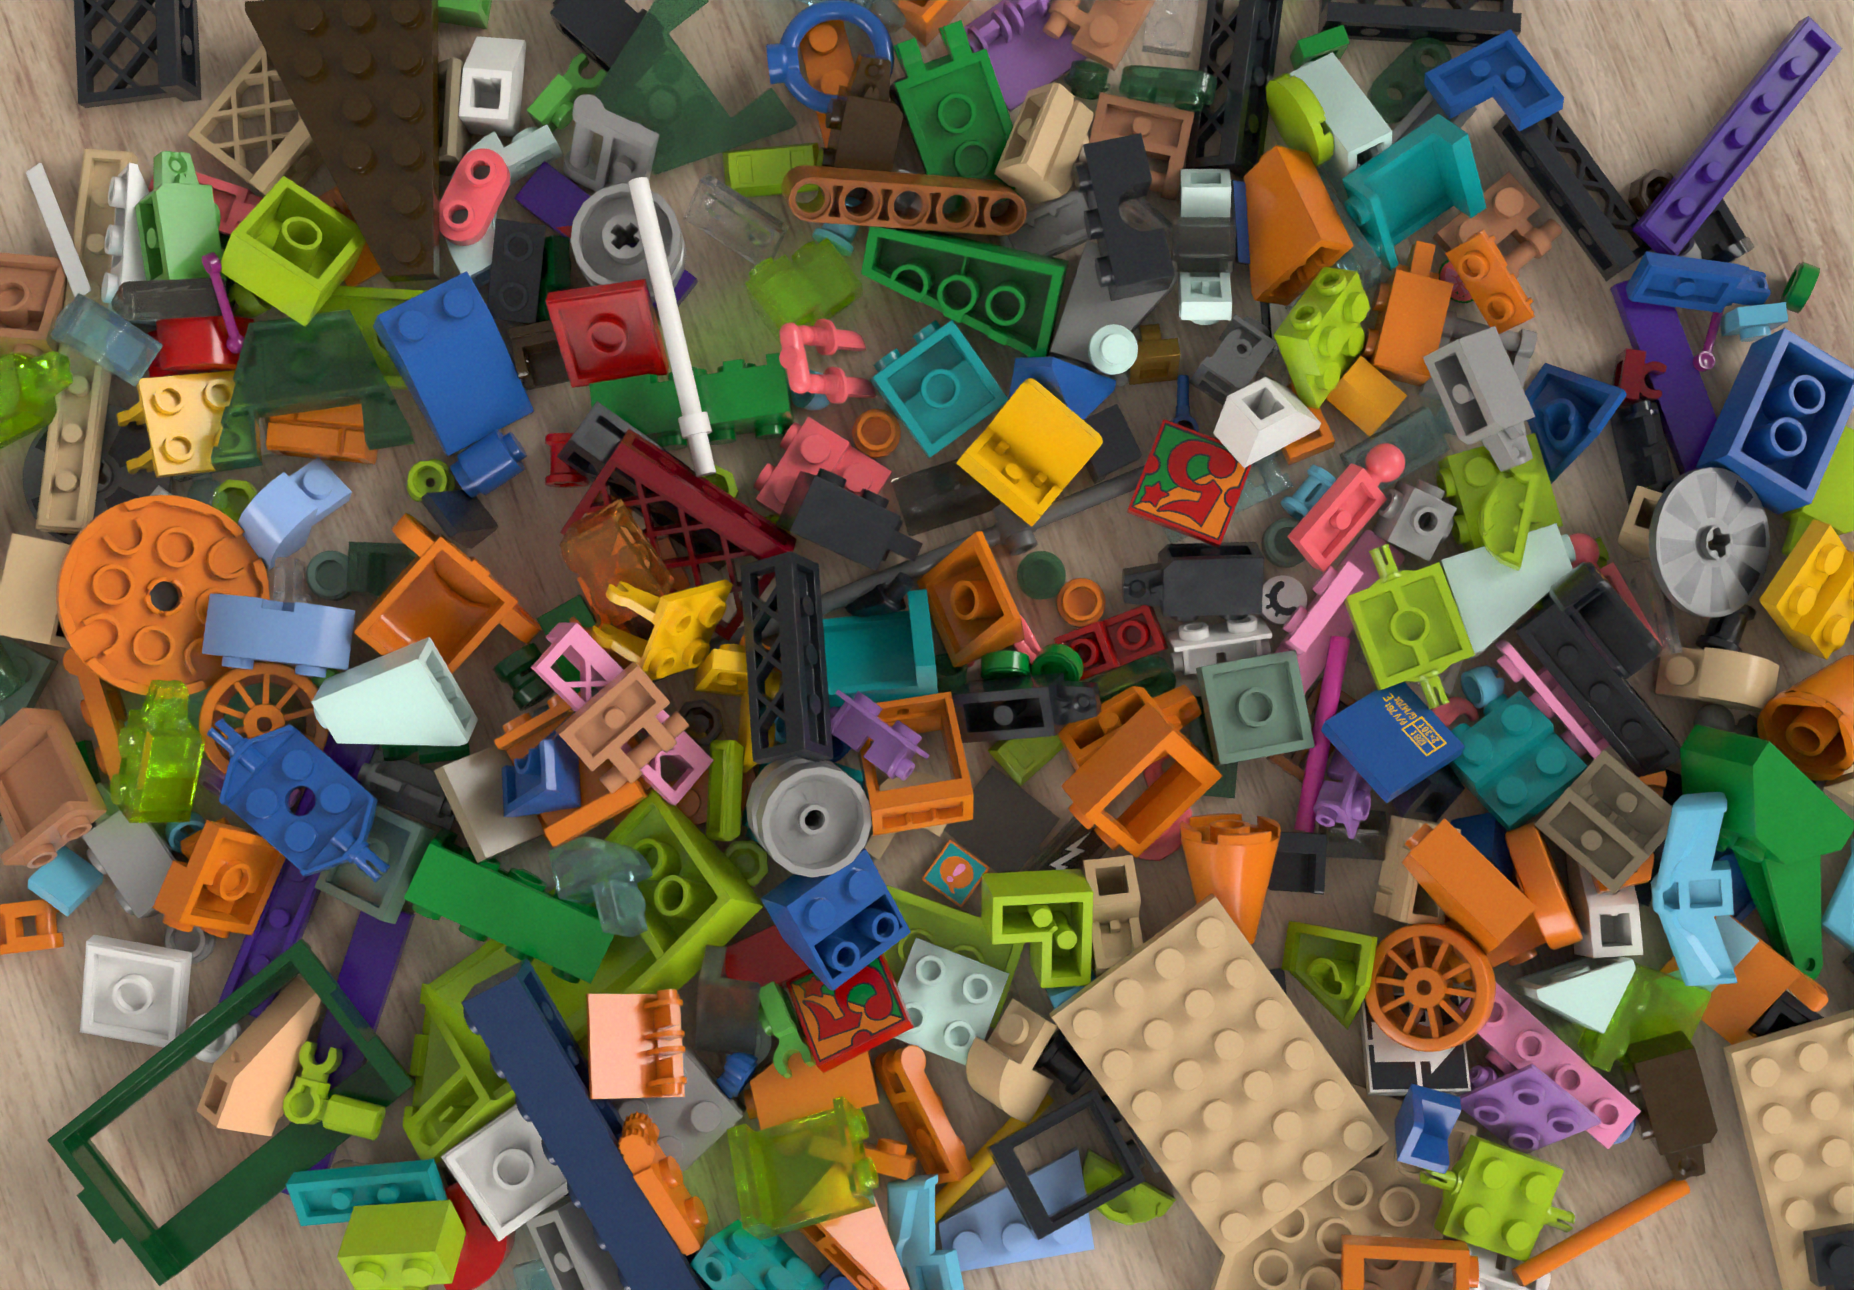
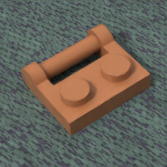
[1088,92,1194,201]

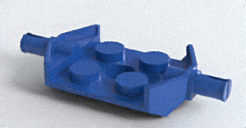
[207,718,390,882]

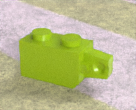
[1781,426,1854,557]

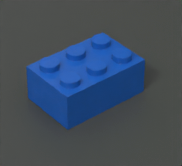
[1696,328,1854,515]

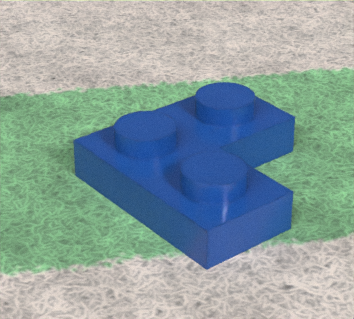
[1424,29,1564,131]

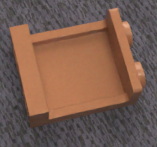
[0,707,108,868]

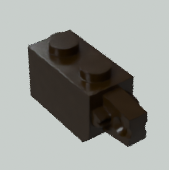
[816,53,903,199]
[1620,1030,1718,1181]

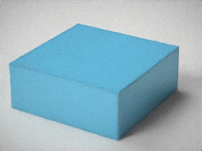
[28,845,104,917]

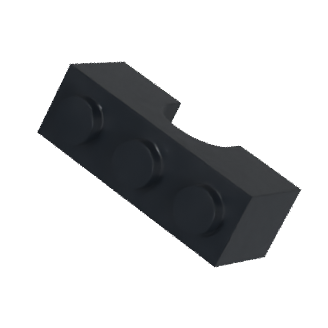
[1073,133,1175,301]

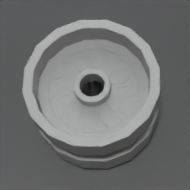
[571,183,687,303]
[746,756,872,878]

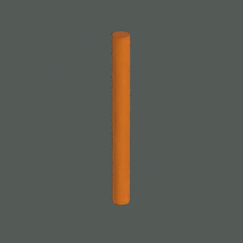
[1511,1178,1690,1287]

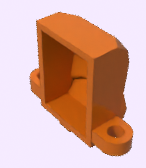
[354,513,542,674]

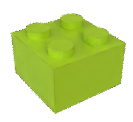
[220,176,366,327]

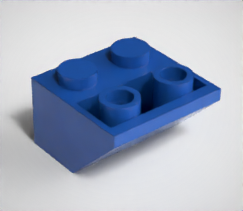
[760,848,911,991]

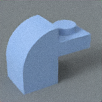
[238,457,352,571]

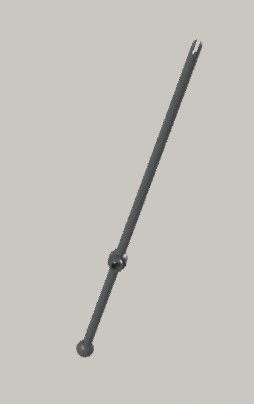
[532,437,1219,718]

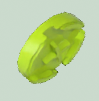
[1266,73,1334,168]

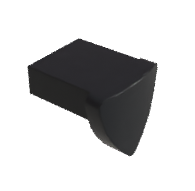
[1692,199,1754,263]

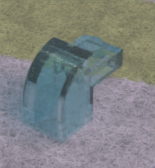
[50,293,163,387]
[548,837,653,937]

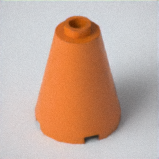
[1757,655,1854,781]
[1180,813,1281,945]

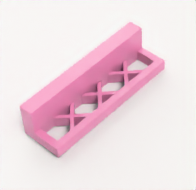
[531,623,714,806]

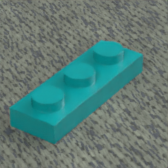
[286,1159,448,1226]

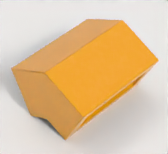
[1326,356,1407,437]

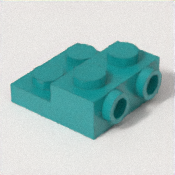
[870,320,1009,458]
[1448,690,1588,831]
[690,1212,826,1290]

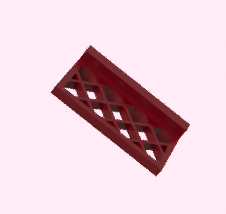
[560,428,797,641]

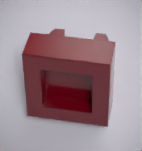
[1612,348,1667,406]

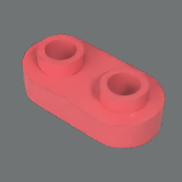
[439,148,510,246]

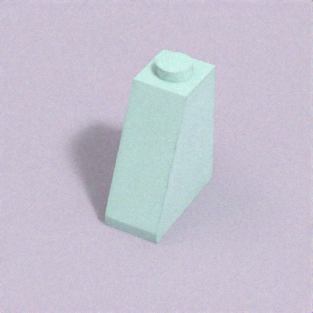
[1289,52,1392,207]
[1440,523,1576,660]
[311,637,478,746]

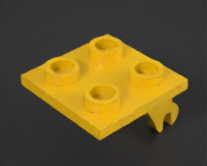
[116,370,258,478]
[590,579,733,681]

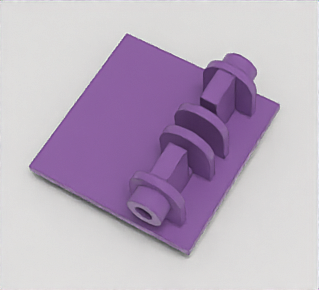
[964,0,1088,112]
[1458,1064,1601,1154]

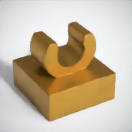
[1127,323,1181,385]

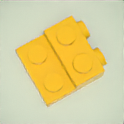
[1759,519,1854,660]

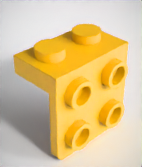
[956,378,1103,527]
[693,644,780,773]

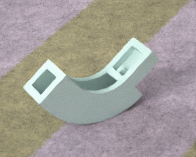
[445,124,564,288]
[1178,169,1232,325]

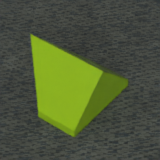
[1281,920,1378,1030]

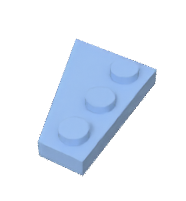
[938,1146,1095,1272]

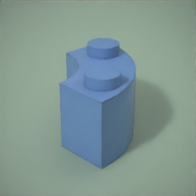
[202,593,355,678]

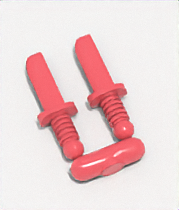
[779,319,876,404]

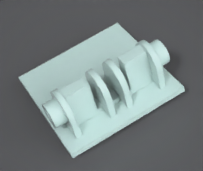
[894,938,1009,1065]

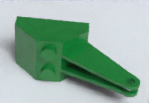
[1680,724,1854,980]

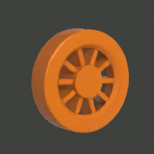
[199,661,329,775]
[1505,822,1583,950]
[1365,923,1496,1052]

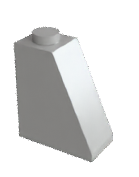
[1049,241,1180,373]

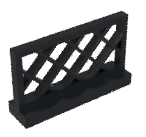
[74,0,202,108]

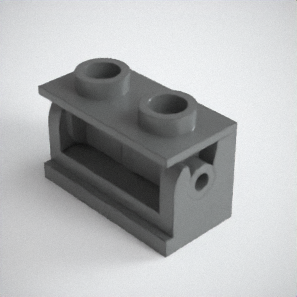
[1189,314,1277,406]

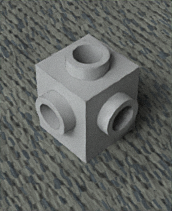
[1372,479,1457,561]

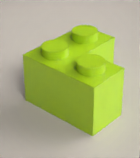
[981,869,1093,988]
[337,1200,466,1290]

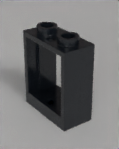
[986,1089,1147,1240]

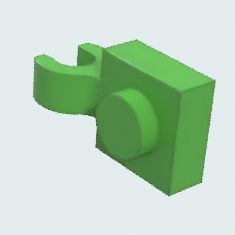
[527,52,608,133]
[756,981,816,1079]

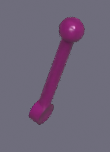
[202,252,247,354]
[1693,309,1724,372]

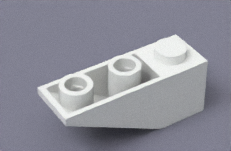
[101,163,182,326]
[1566,853,1643,958]

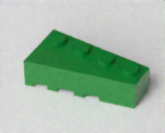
[861,226,1069,357]
[589,352,794,450]
[403,828,619,984]

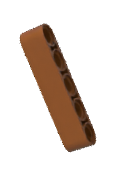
[781,165,1027,236]

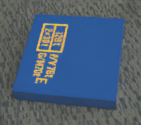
[1321,682,1465,804]

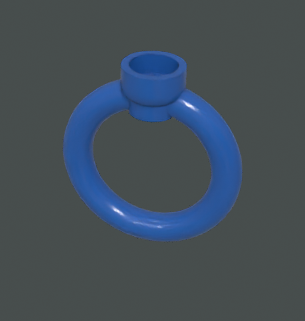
[766,0,895,114]

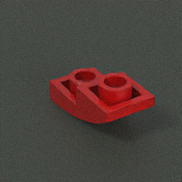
[1054,605,1169,681]

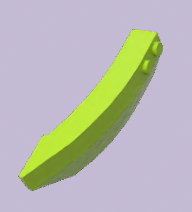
[402,789,764,1164]

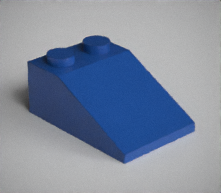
[373,271,534,457]

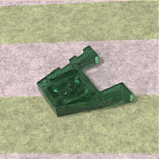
[593,0,798,175]
[211,309,415,472]

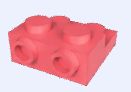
[753,416,892,555]

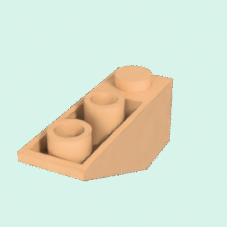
[197,977,321,1136]

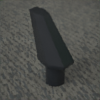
[845,572,914,618]

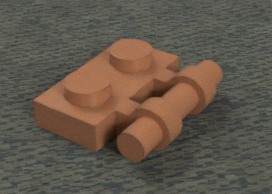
[1043,0,1156,71]
[1432,171,1563,279]
[555,662,689,794]

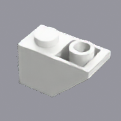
[459,36,527,137]
[1213,377,1321,468]

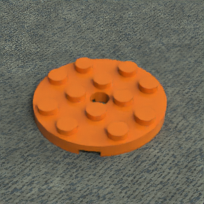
[56,495,270,697]

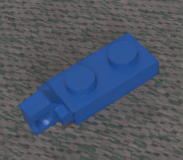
[1626,252,1771,313]

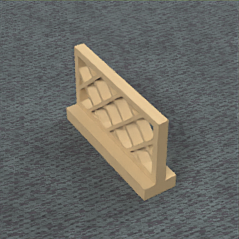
[187,44,324,197]

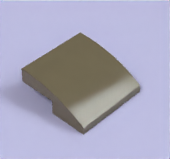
[1534,750,1672,894]

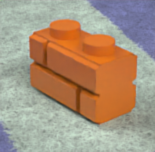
[266,384,382,465]

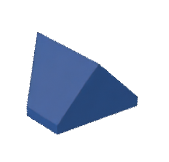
[1008,357,1116,420]
[1525,363,1627,484]
[502,711,581,817]

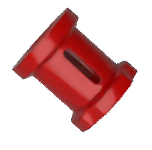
[545,433,590,488]

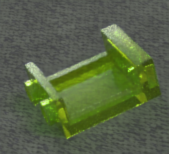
[726,1096,879,1240]

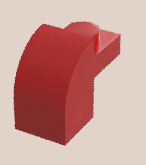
[144,314,258,378]
[443,1180,516,1290]

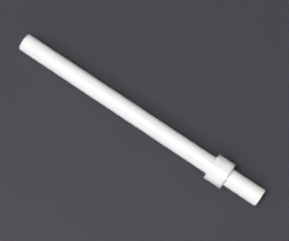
[628,177,716,477]

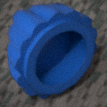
[716,1052,758,1100]

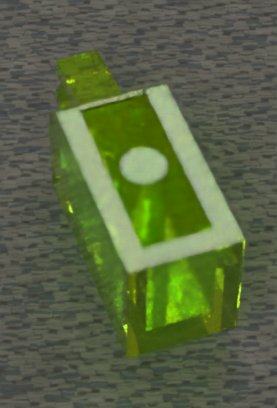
[0,351,73,449]
[110,680,205,823]

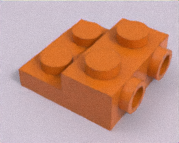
[152,820,286,938]

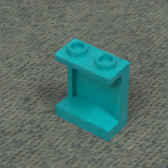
[1342,114,1487,271]
[823,589,938,708]

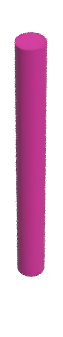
[1294,636,1351,833]

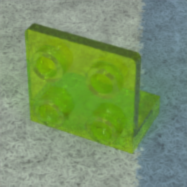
[1577,962,1711,1072]

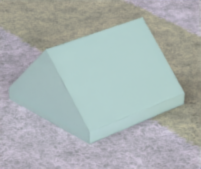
[1508,956,1636,1034]

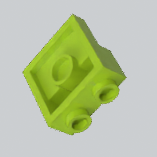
[1274,267,1370,409]
[1436,433,1563,552]

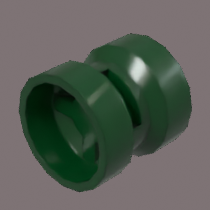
[493,643,555,711]

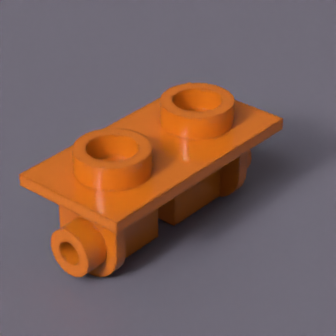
[1445,229,1535,334]

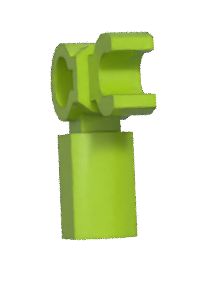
[283,1041,386,1141]

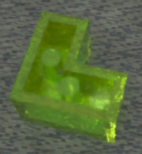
[744,238,863,345]

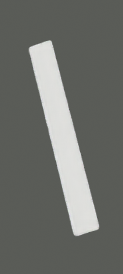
[26,163,91,299]

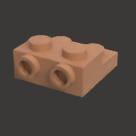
[0,253,67,368]

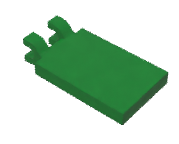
[893,20,1019,214]

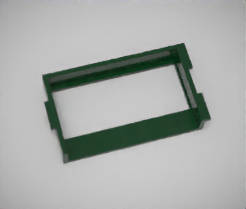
[47,939,416,1287]

